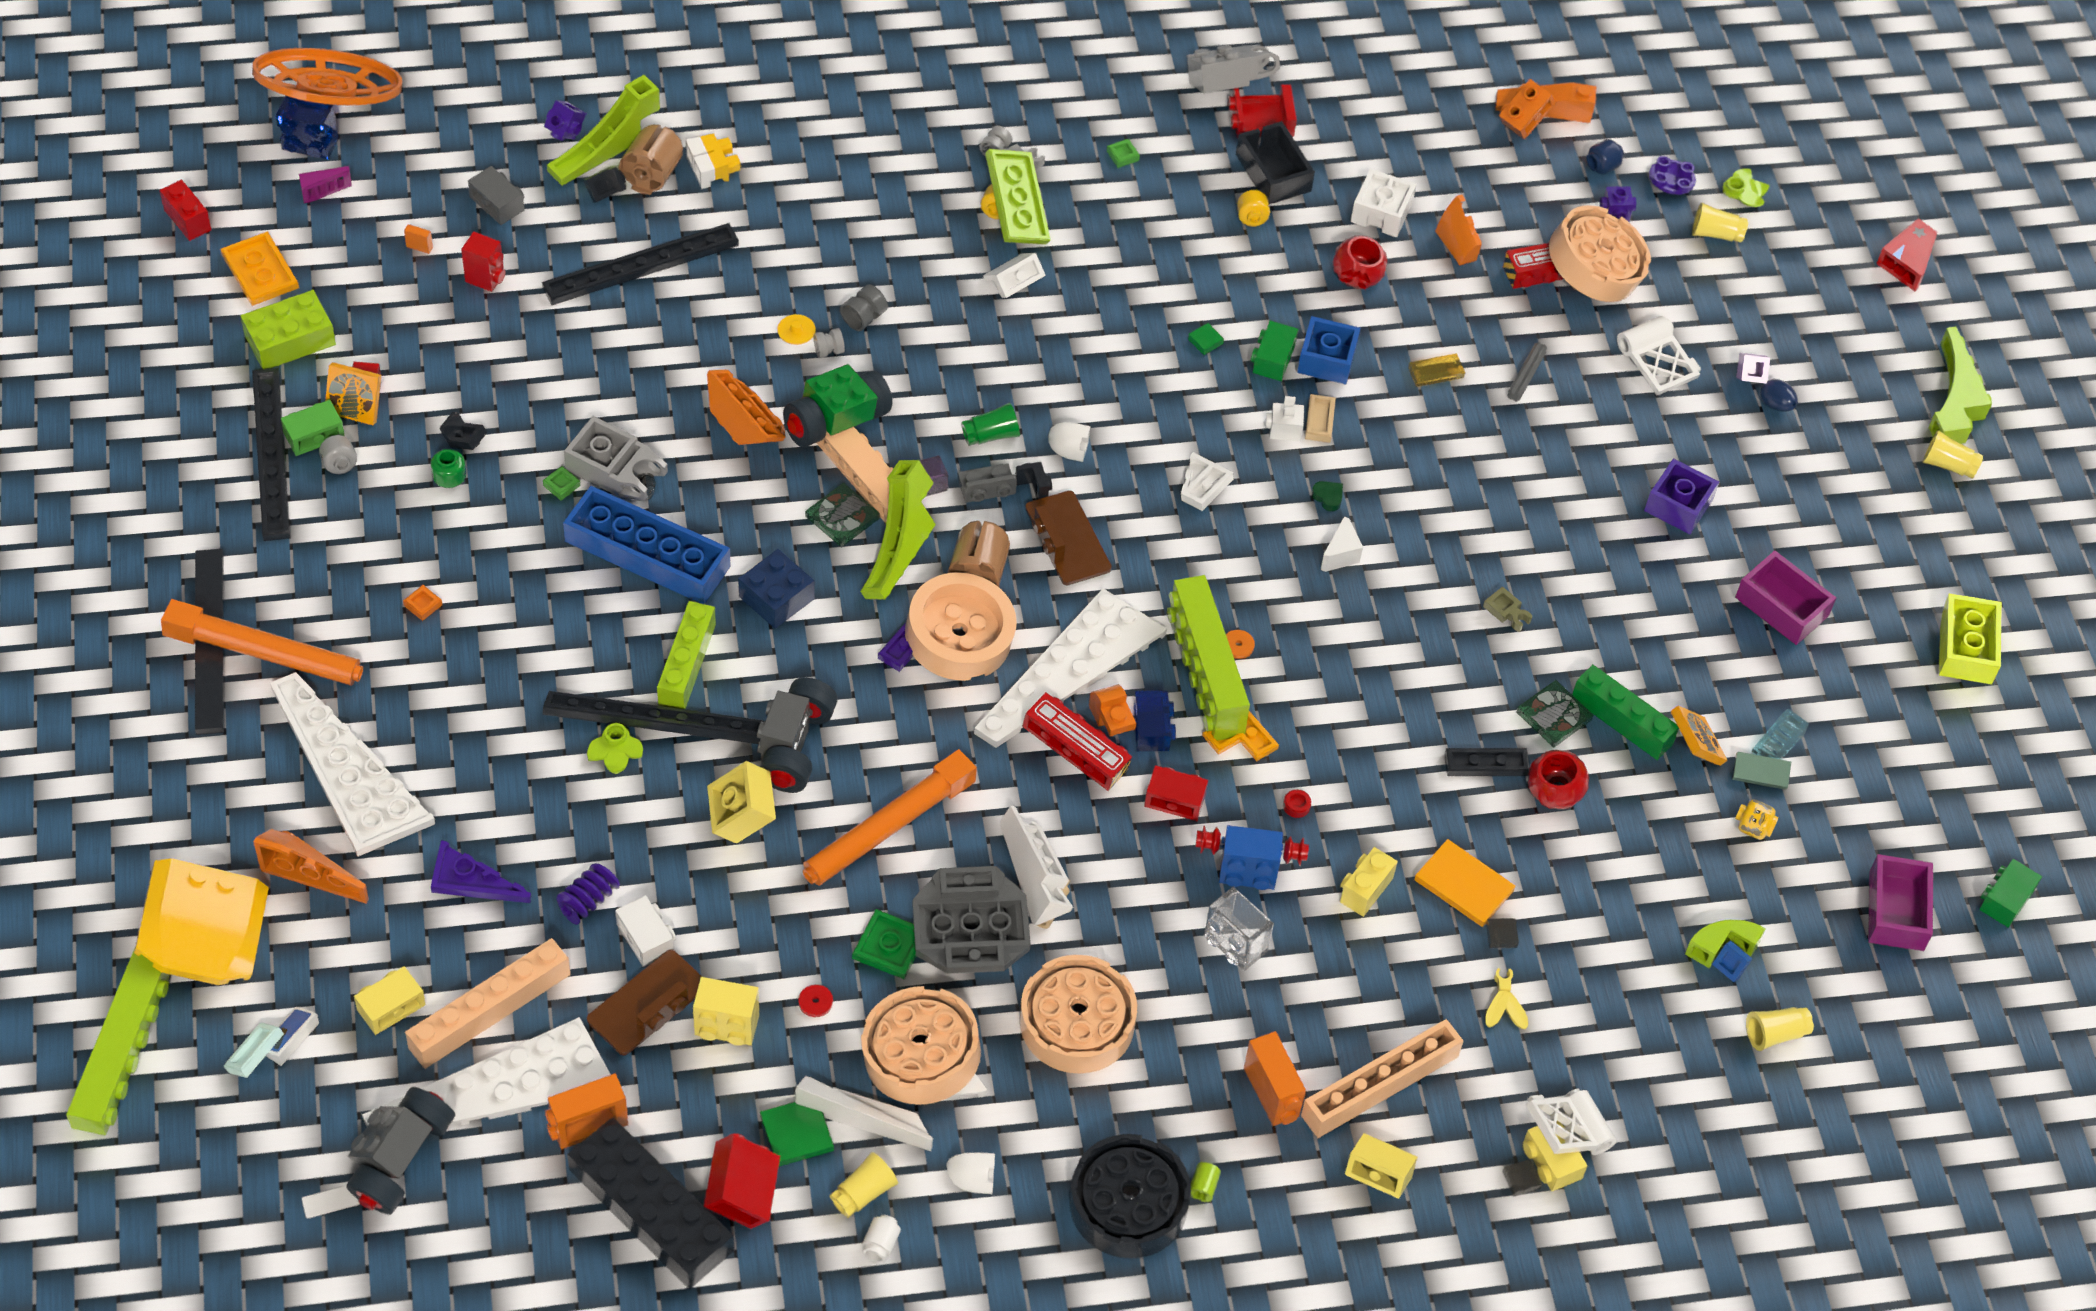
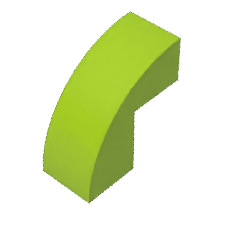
[1685,920,1766,968]

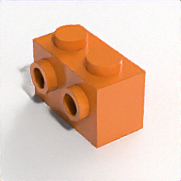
[1499,79,1556,140]

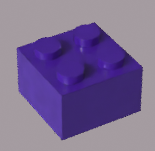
[1644,458,1719,534]

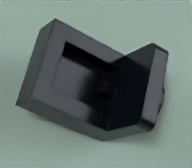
[583,167,627,203]
[440,412,488,450]
[1015,462,1052,500]

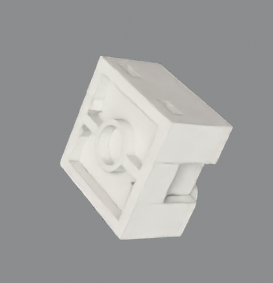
[1351,169,1416,237]

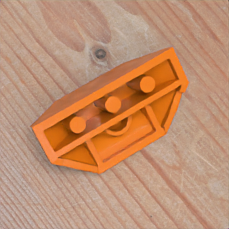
[707,370,786,445]

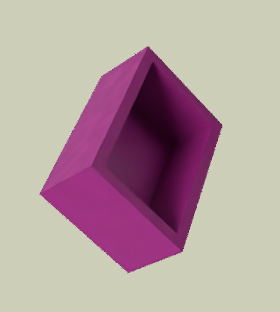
[1735,550,1836,645]
[1868,854,1933,951]

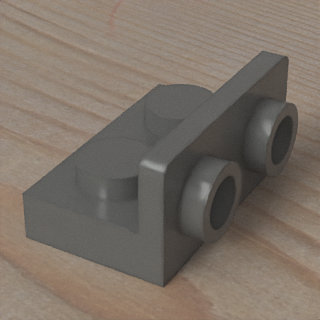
[958,463,1017,503]

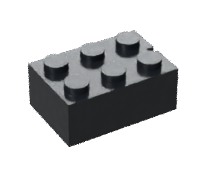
[1236,121,1315,205]

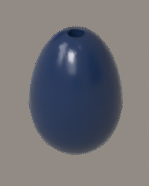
[1760,379,1798,412]

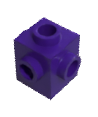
[543,100,587,141]
[1599,186,1636,222]

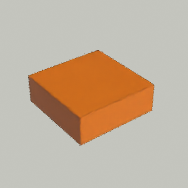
[404,224,433,254]
[403,585,442,621]

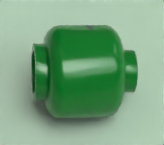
[431,449,466,488]

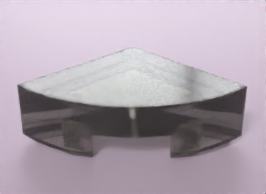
[634,473,656,500]

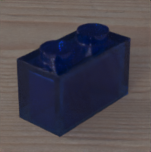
[1133,691,1176,752]

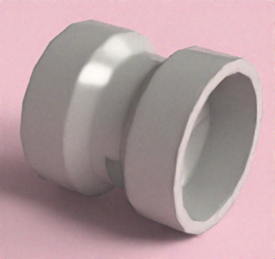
[980,126,1012,156]
[813,328,845,358]

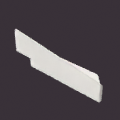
[1000,806,1073,925]
[796,1076,933,1151]

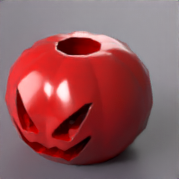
[1333,235,1388,289]
[1528,750,1589,809]

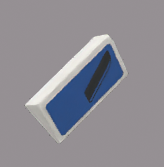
[266,1007,319,1066]

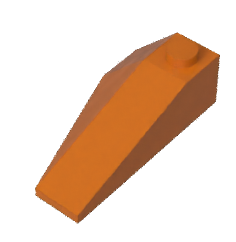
[1495,82,1597,123]
[253,829,369,904]

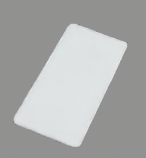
[302,1186,360,1218]

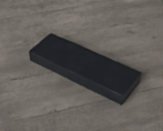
[1445,748,1530,776]

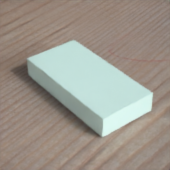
[224,1023,284,1078]

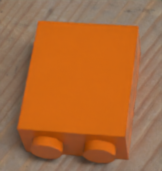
[1244,1031,1306,1126]

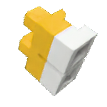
[686,133,740,189]

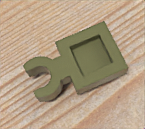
[1483,586,1532,632]

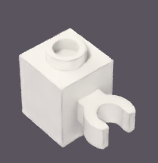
[1266,396,1304,441]

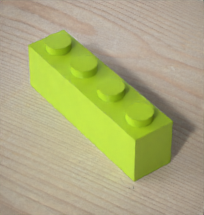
[657,601,716,709]

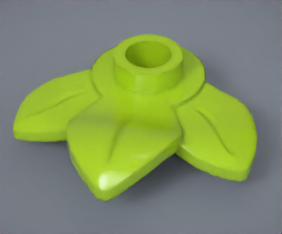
[1722,169,1770,207]
[587,723,643,774]

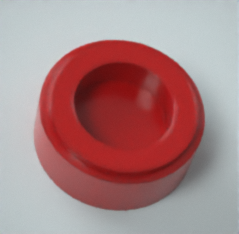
[1283,789,1312,818]

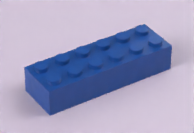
[563,486,731,604]

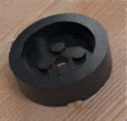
[1069,1134,1191,1258]

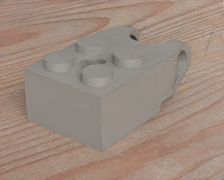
[1187,45,1280,94]
[564,416,668,501]

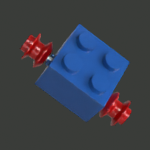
[1195,825,1309,890]

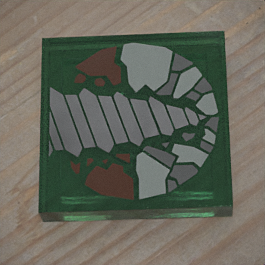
[805,482,880,548]
[1516,680,1594,748]

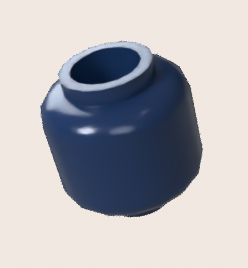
[1586,139,1624,174]

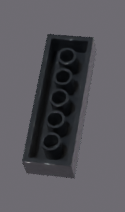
[567,1117,735,1290]

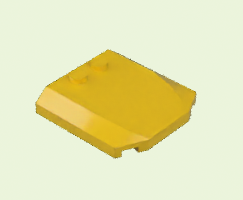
[134,858,269,985]

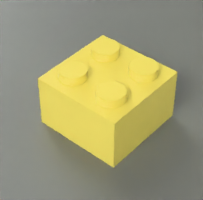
[707,761,776,843]
[693,977,759,1046]

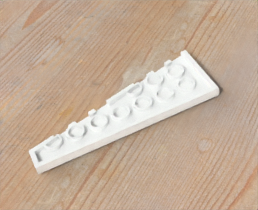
[974,589,1167,748]
[270,672,435,856]
[362,1017,611,1126]

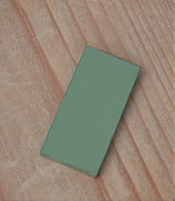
[1732,752,1792,790]

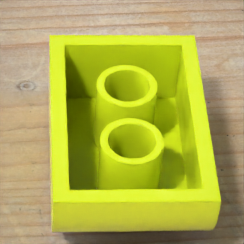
[1939,593,2002,684]

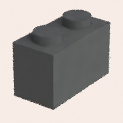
[468,166,524,225]

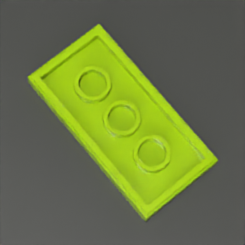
[985,149,1051,245]

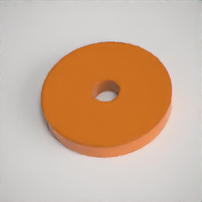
[1226,630,1255,659]

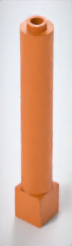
[161,599,363,686]
[803,749,977,886]

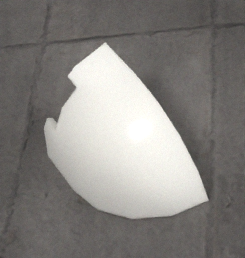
[1048,422,1090,462]
[946,1153,995,1194]

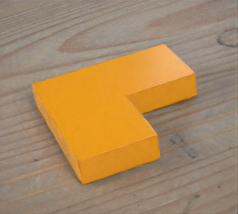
[1202,711,1279,761]

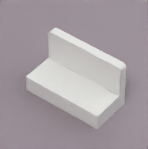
[983,253,1046,298]

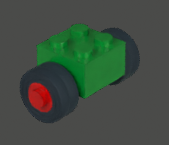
[783,364,892,447]

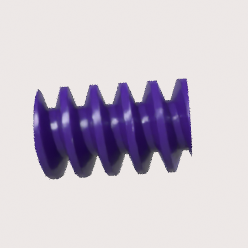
[556,863,620,925]

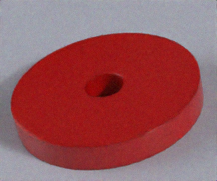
[798,985,833,1017]

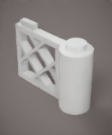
[1617,316,1701,396]
[1526,1089,1617,1155]

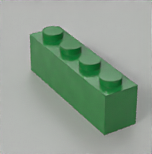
[1571,664,1679,761]

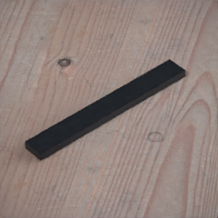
[542,223,739,306]
[252,368,291,541]
[195,549,225,735]
[543,691,766,744]

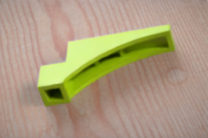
[547,75,660,186]
[1928,327,1992,444]
[860,460,936,600]

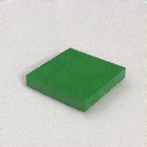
[852,909,916,980]
[760,1102,834,1167]

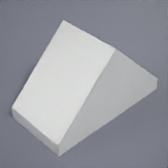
[1321,517,1363,572]

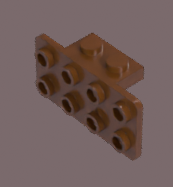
[1026,490,1112,586]
[587,950,702,1056]

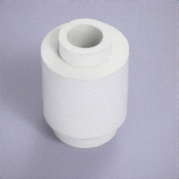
[862,1215,901,1263]

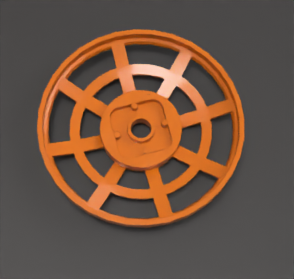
[252,48,402,106]

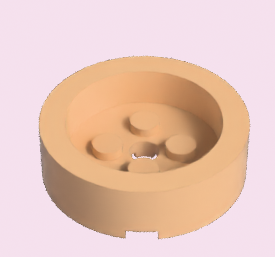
[1549,205,1651,302]
[905,572,1017,681]
[1020,955,1137,1073]
[861,986,981,1104]

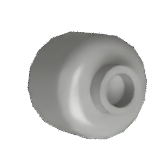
[319,435,357,474]

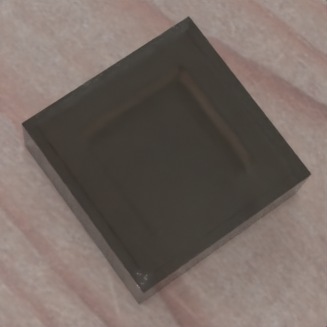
[1486,918,1519,948]
[1502,1159,1542,1197]

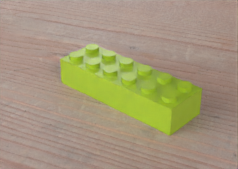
[1167,575,1250,741]

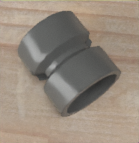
[840,285,888,331]

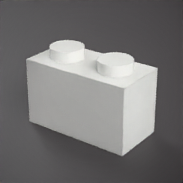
[615,895,676,968]

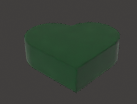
[1312,481,1343,512]

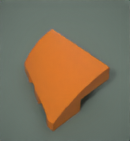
[1435,194,1482,265]

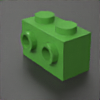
[281,400,345,456]

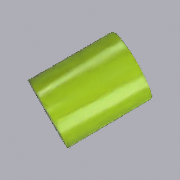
[1191,1162,1221,1202]

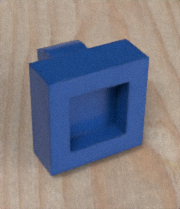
[1712,941,1753,982]

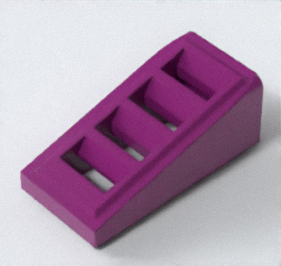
[299,166,352,203]

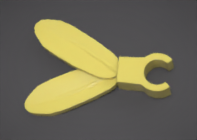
[1485,968,1528,1029]

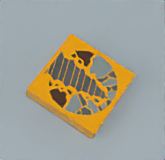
[325,362,381,425]
[1671,705,1728,766]

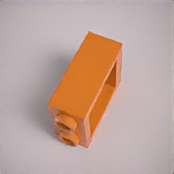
[545,1073,628,1150]

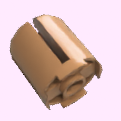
[618,124,683,195]
[948,521,1010,587]

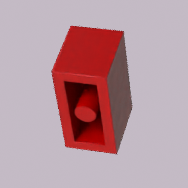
[159,179,211,241]
[461,231,505,292]
[1144,765,1208,821]

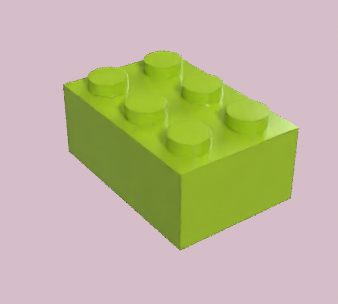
[240,290,336,369]

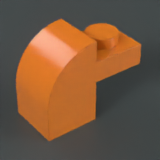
[1089,684,1136,736]

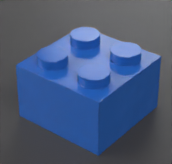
[1297,316,1361,385]

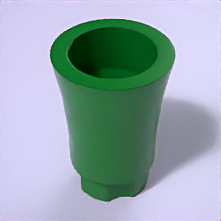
[961,402,1020,446]

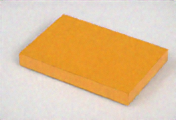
[221,231,299,306]
[1414,839,1516,927]

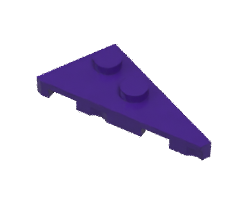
[431,840,532,903]

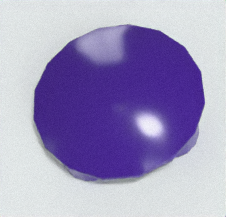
[1649,156,1696,195]

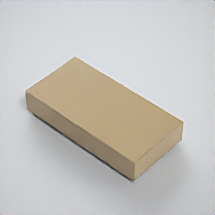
[1305,394,1336,443]

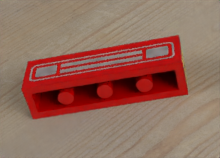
[1503,243,1601,289]
[1022,692,1132,791]

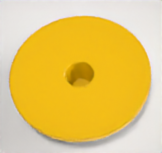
[777,314,816,345]

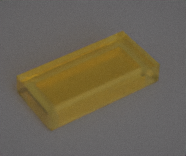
[1408,353,1465,387]

